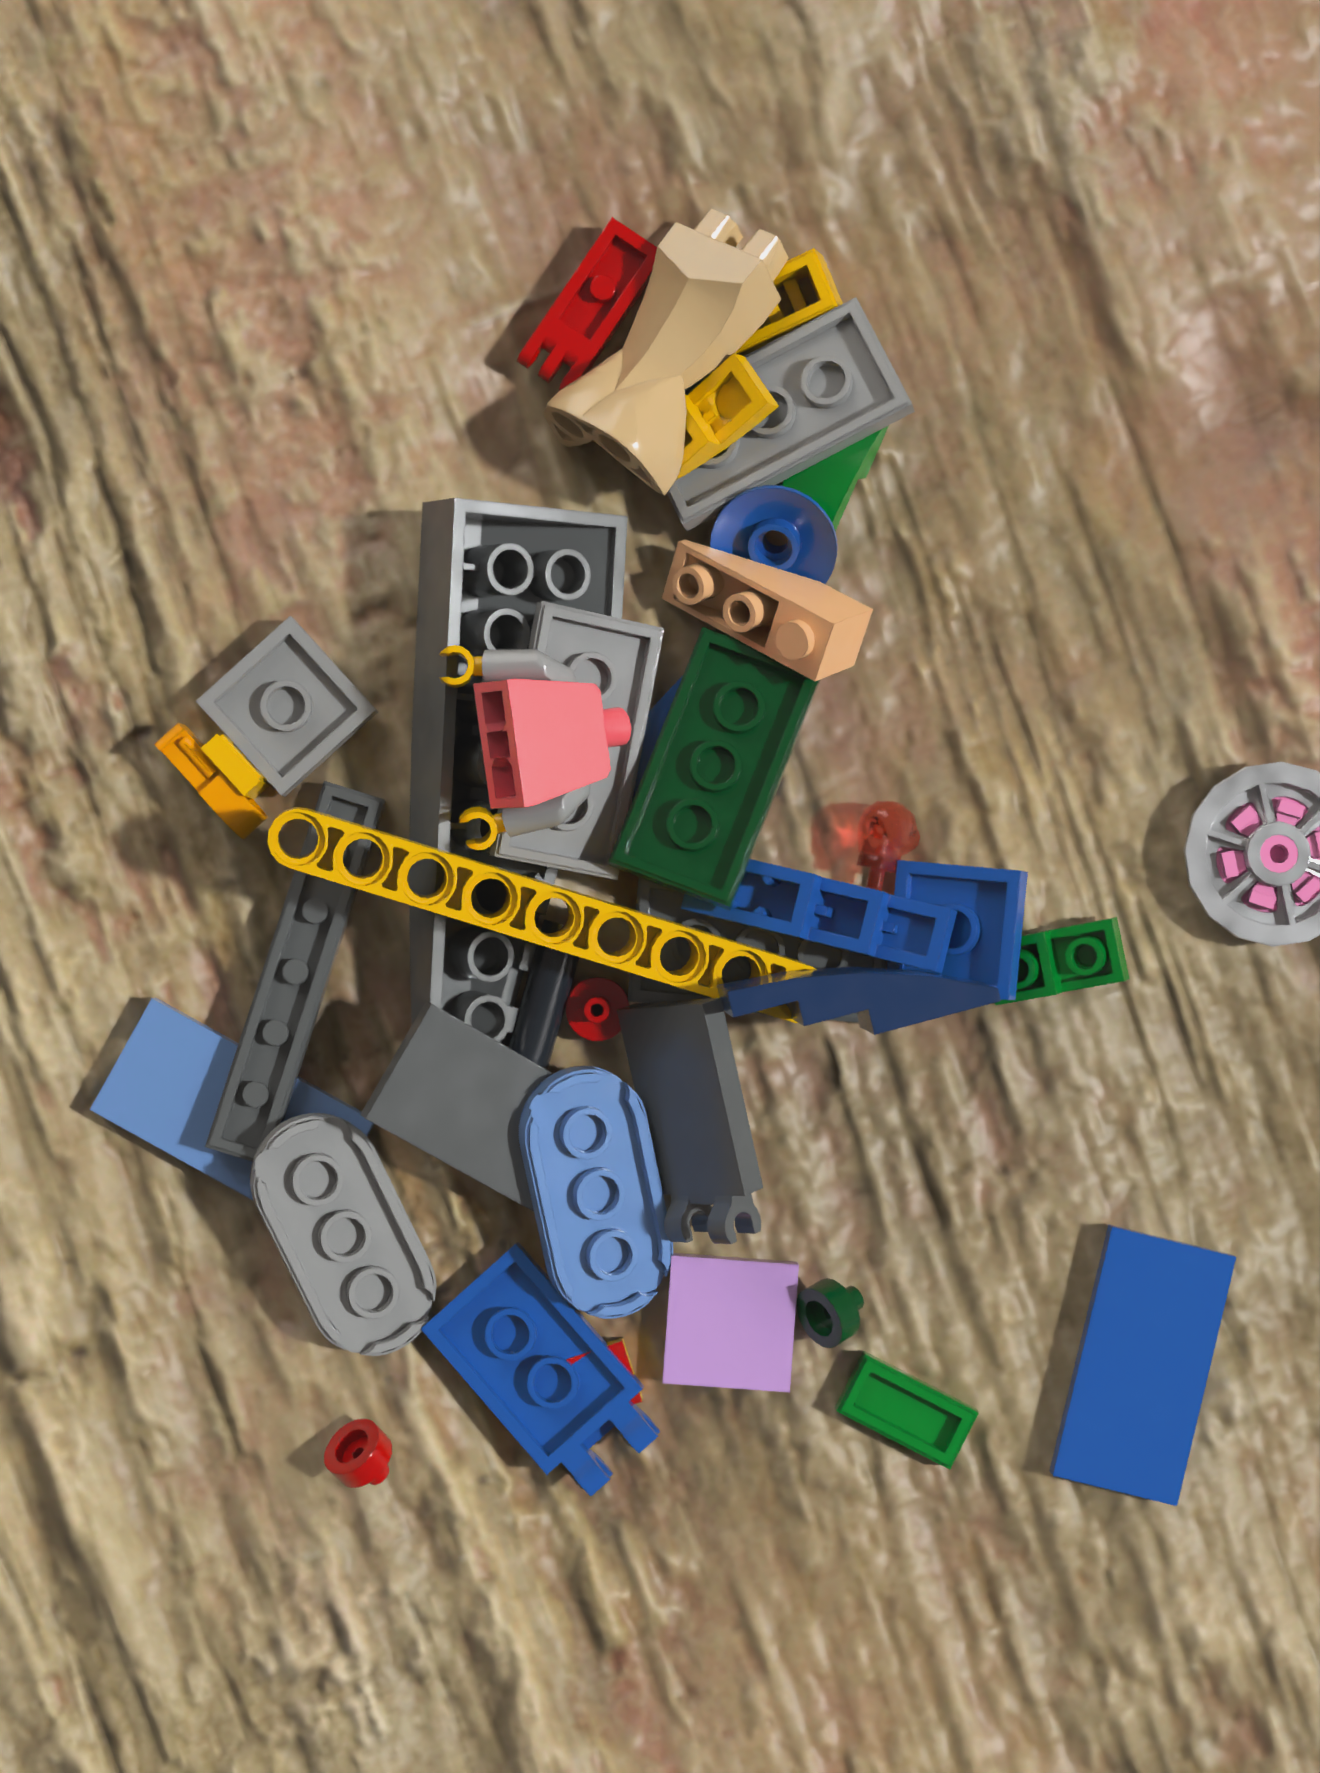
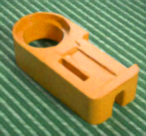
[154,722,268,839]

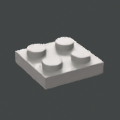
[196,616,378,797]

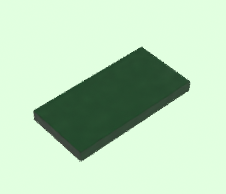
[608,627,821,911]

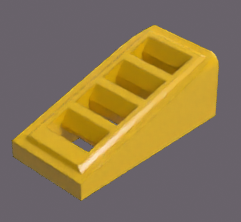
[735,248,843,356]

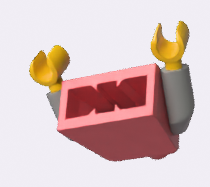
[439,645,631,850]

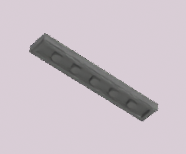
[205,781,386,1161]

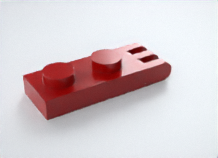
[517,217,657,391]

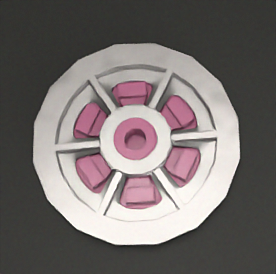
[1183,762,1320,947]

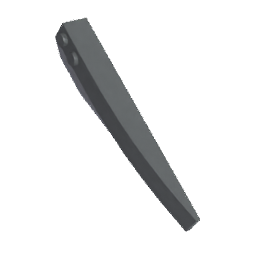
[409,498,628,1148]

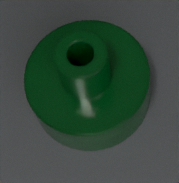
[796,1278,864,1348]

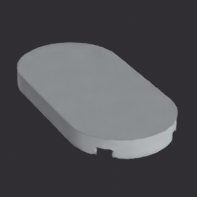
[250,1113,437,1356]

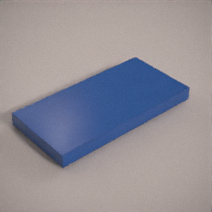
[1049,1224,1236,1506]

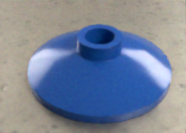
[710,485,838,584]

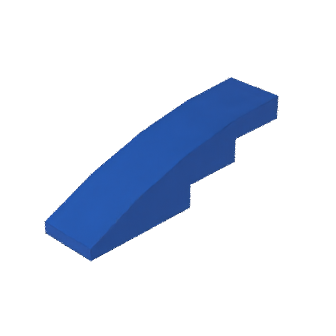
[681,859,957,974]

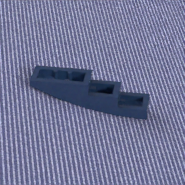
[717,967,1001,1035]

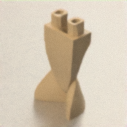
[544,208,789,496]

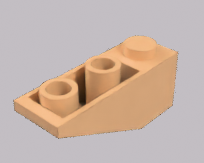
[662,540,873,681]

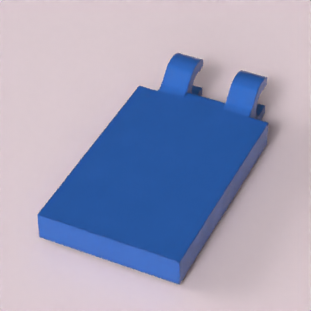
[421,1242,660,1496]

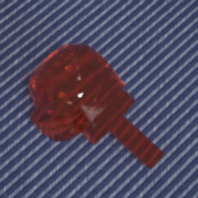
[857,801,920,891]

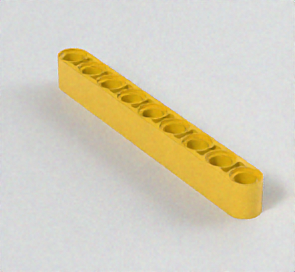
[267,807,815,1023]

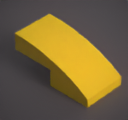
[676,353,779,480]

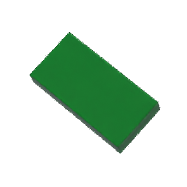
[835,1351,979,1470]

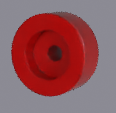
[566,977,630,1041]
[324,1419,392,1488]

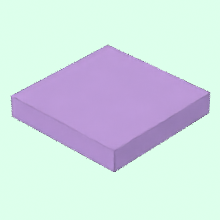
[662,1253,799,1393]

